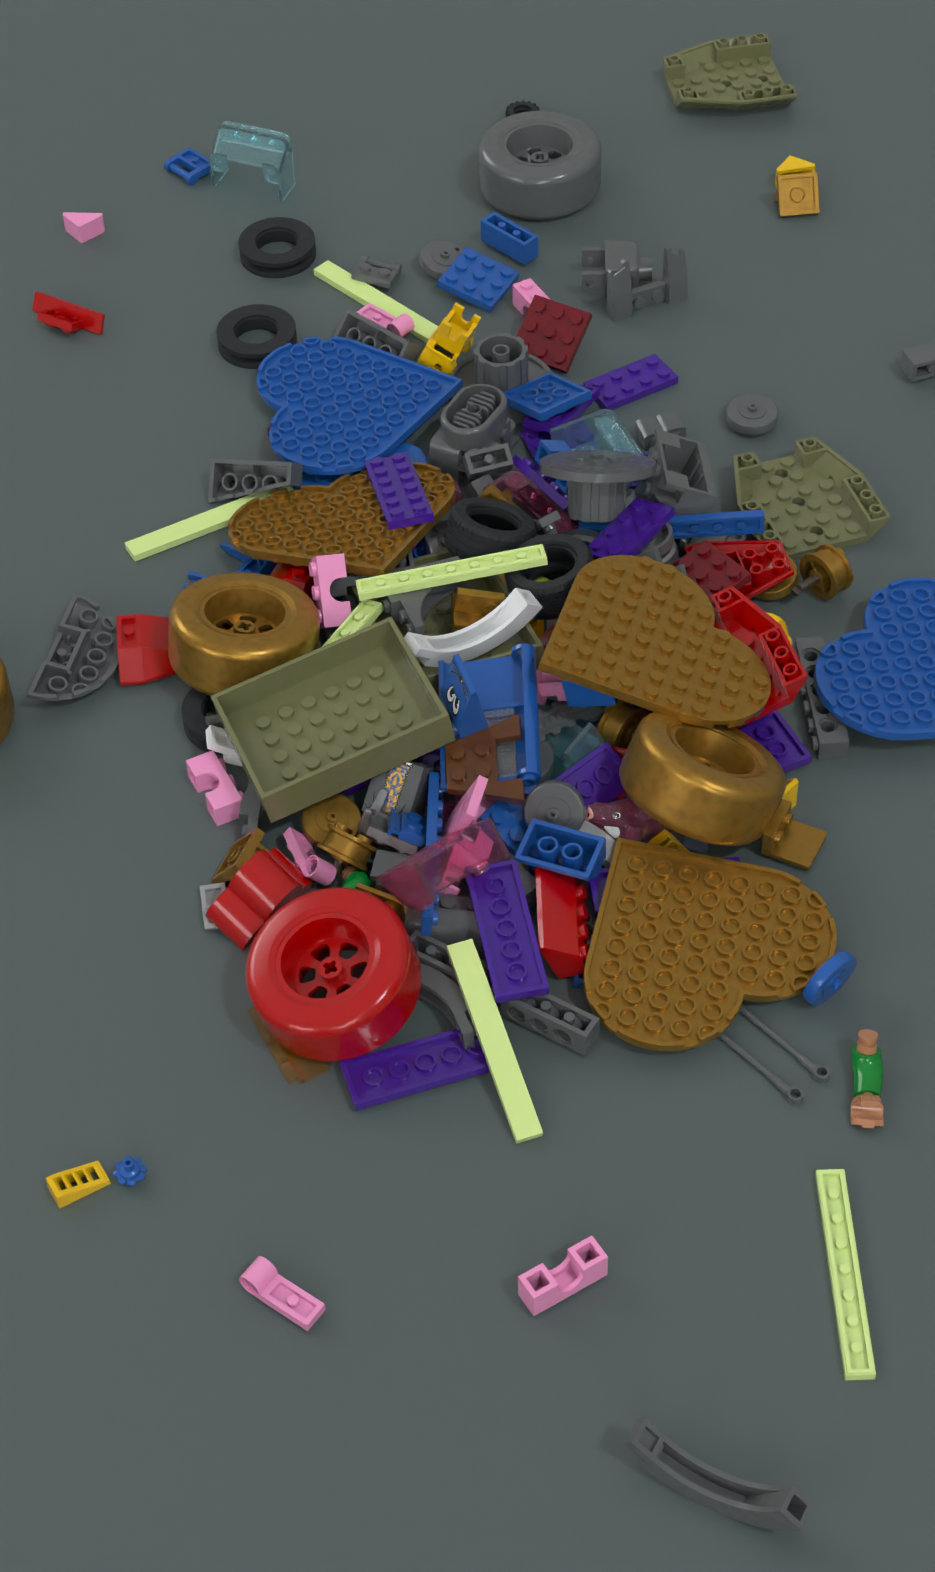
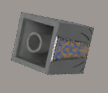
[362,760,441,815]

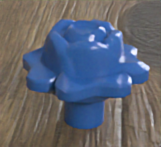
[113,1156,147,1187]

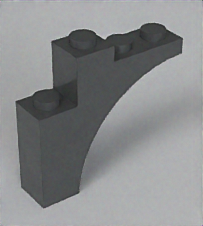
[382,556,467,635]

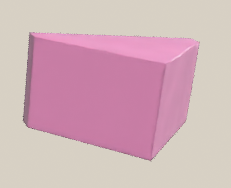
[63,212,105,243]

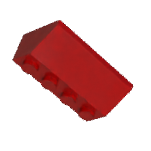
[535,867,590,979]

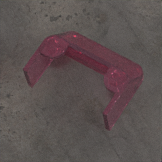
[483,471,579,534]
[377,818,510,912]

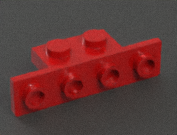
[32,291,105,335]

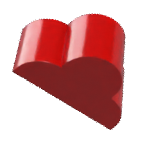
[205,847,314,951]

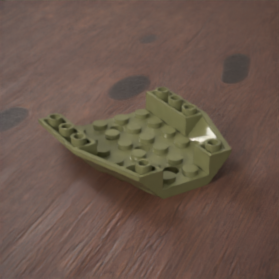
[663,33,798,111]
[733,436,891,560]

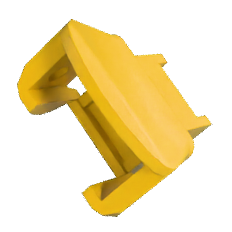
[416,302,481,375]

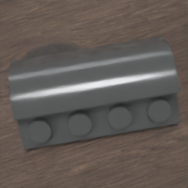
[405,891,485,959]

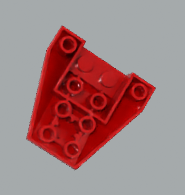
[684,540,794,599]
[117,614,176,686]

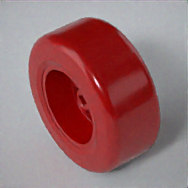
[245,887,422,1062]

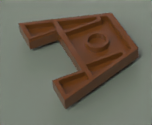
[445,714,526,805]

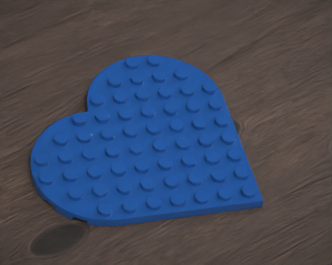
[256,336,463,475]
[813,577,935,741]

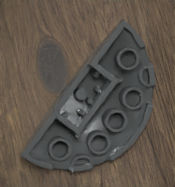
[27,593,119,701]

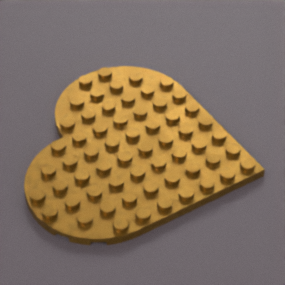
[228,462,456,576]
[538,555,771,728]
[584,837,837,1052]

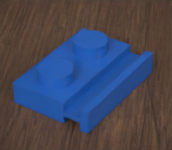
[387,807,426,847]

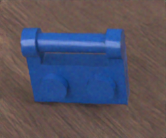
[164,147,216,185]

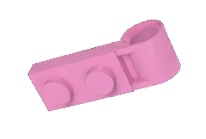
[357,303,415,337]
[283,827,337,886]
[239,1256,326,1331]

